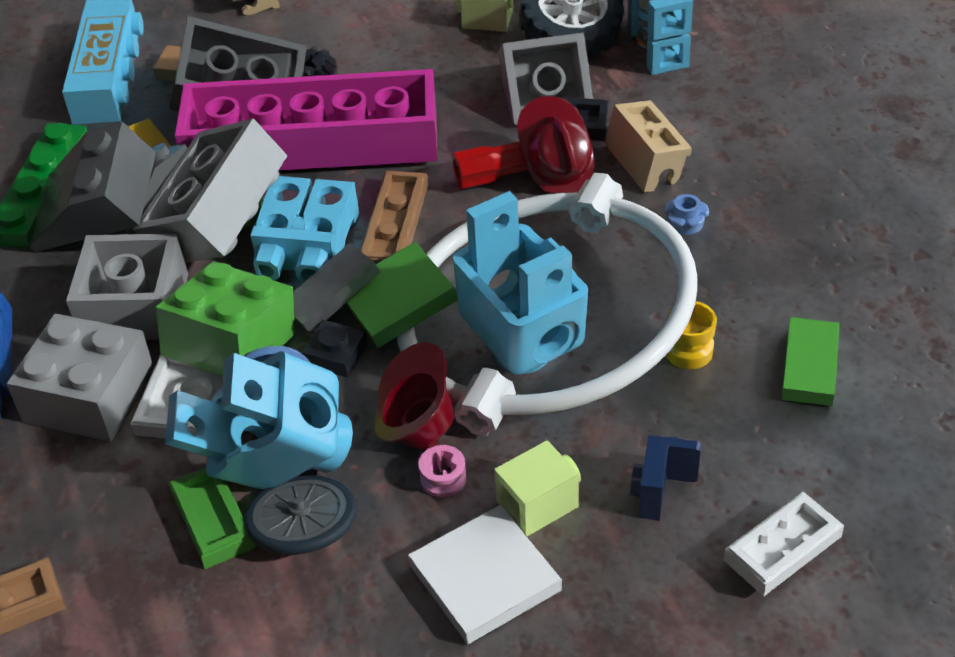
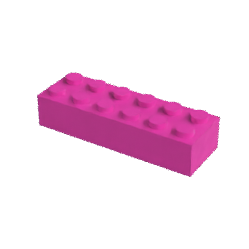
[175,69,438,171]

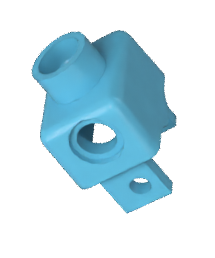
[165,351,353,490]

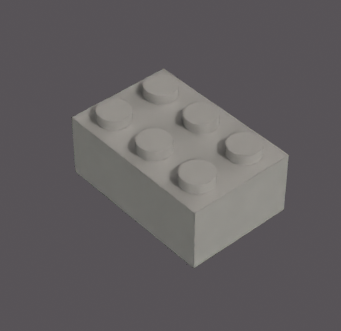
[133,118,287,262]

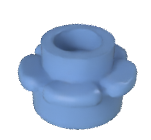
[664,194,709,235]

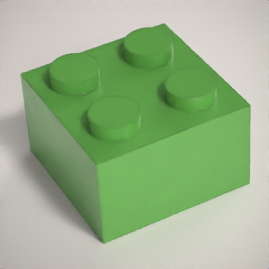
[155,261,295,377]

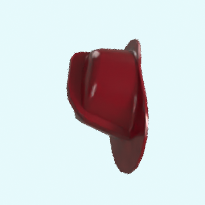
[517,96,595,194]
[374,342,455,452]

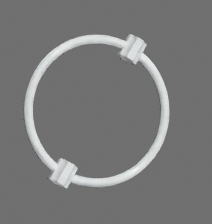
[397,173,697,436]

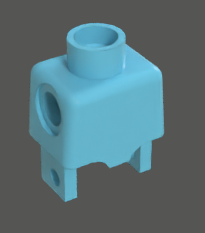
[453,191,588,375]

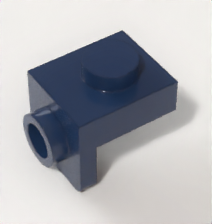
[630,435,702,521]

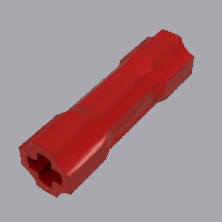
[452,141,528,190]

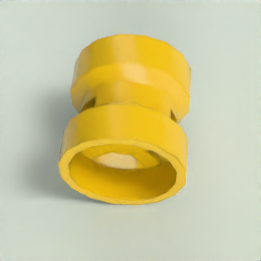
[666,301,717,370]

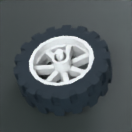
[519,0,624,59]

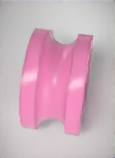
[419,445,466,498]

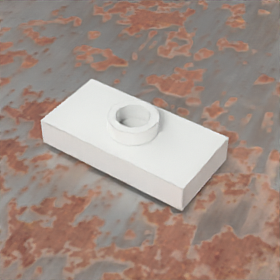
[724,492,844,596]

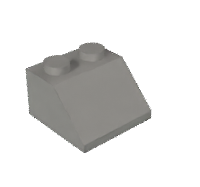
[498,32,593,126]

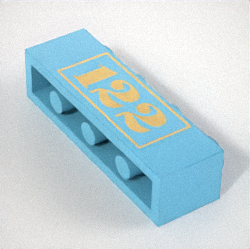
[62,0,143,125]

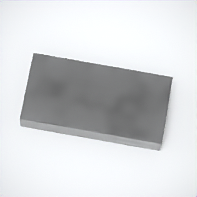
[293,243,380,334]

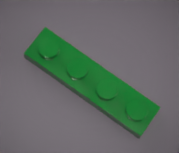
[0,123,88,248]

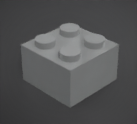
[66,233,188,340]
[6,313,154,442]

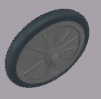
[244,476,357,555]

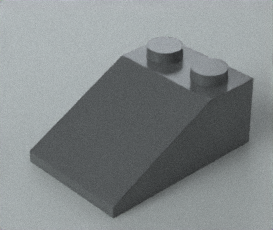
[169,16,307,112]
[29,122,156,252]

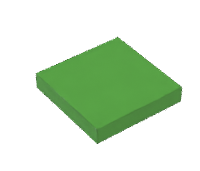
[345,242,458,348]

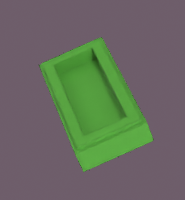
[781,317,840,407]
[167,467,255,569]

